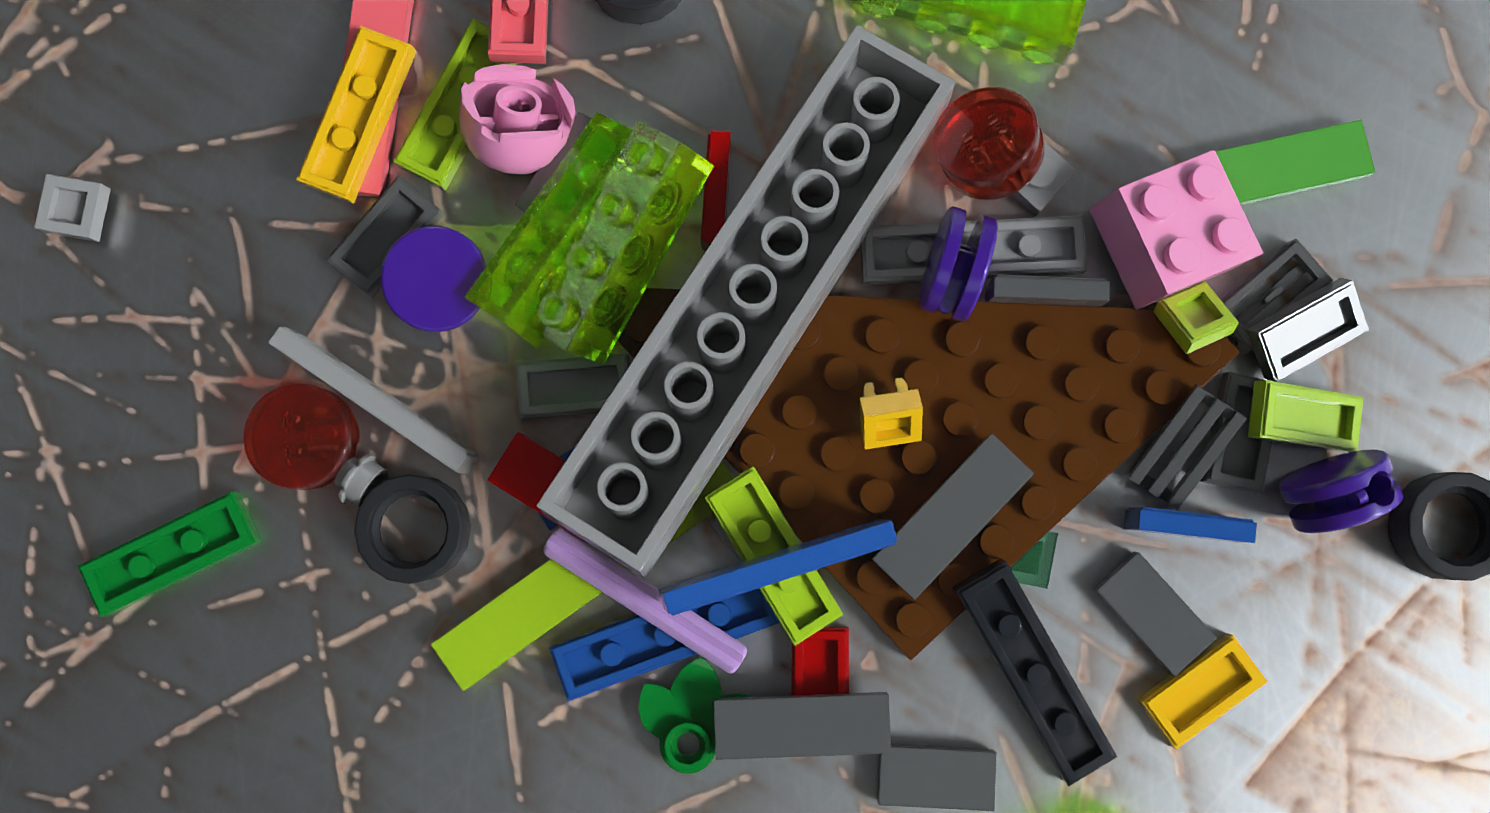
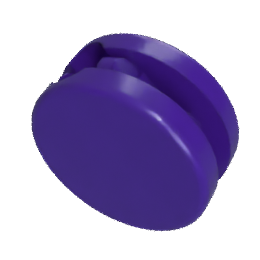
[918,206,998,321]
[380,226,489,332]
[1279,449,1403,533]

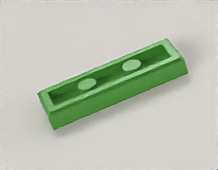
[1216,119,1376,205]

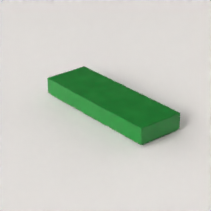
[77,491,262,617]

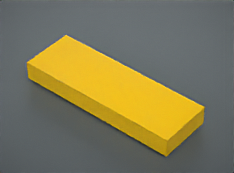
[296,26,417,204]

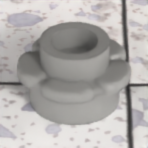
[335,454,388,507]

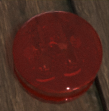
[933,87,1045,200]
[243,383,361,490]

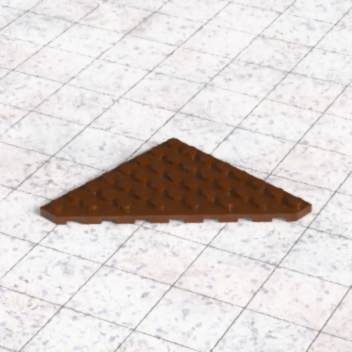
[604,288,1240,660]

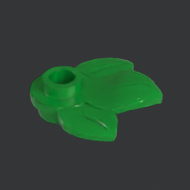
[638,657,752,774]

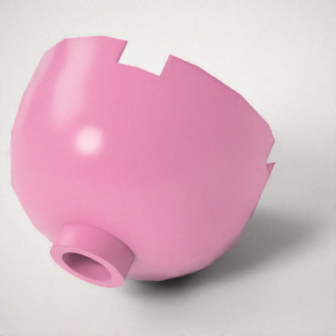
[459,64,576,174]

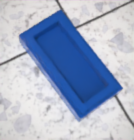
[1124,507,1257,543]

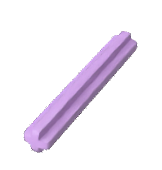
[543,528,747,674]

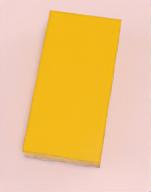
[1137,633,1268,749]

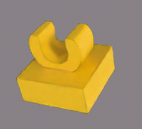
[860,378,923,450]

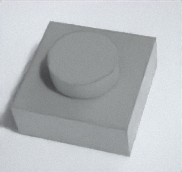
[998,135,1077,216]
[34,174,111,242]

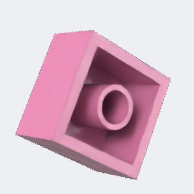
[1089,150,1263,310]

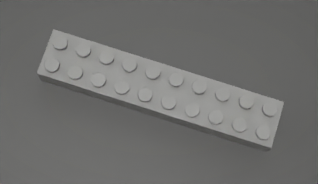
[537,25,956,579]

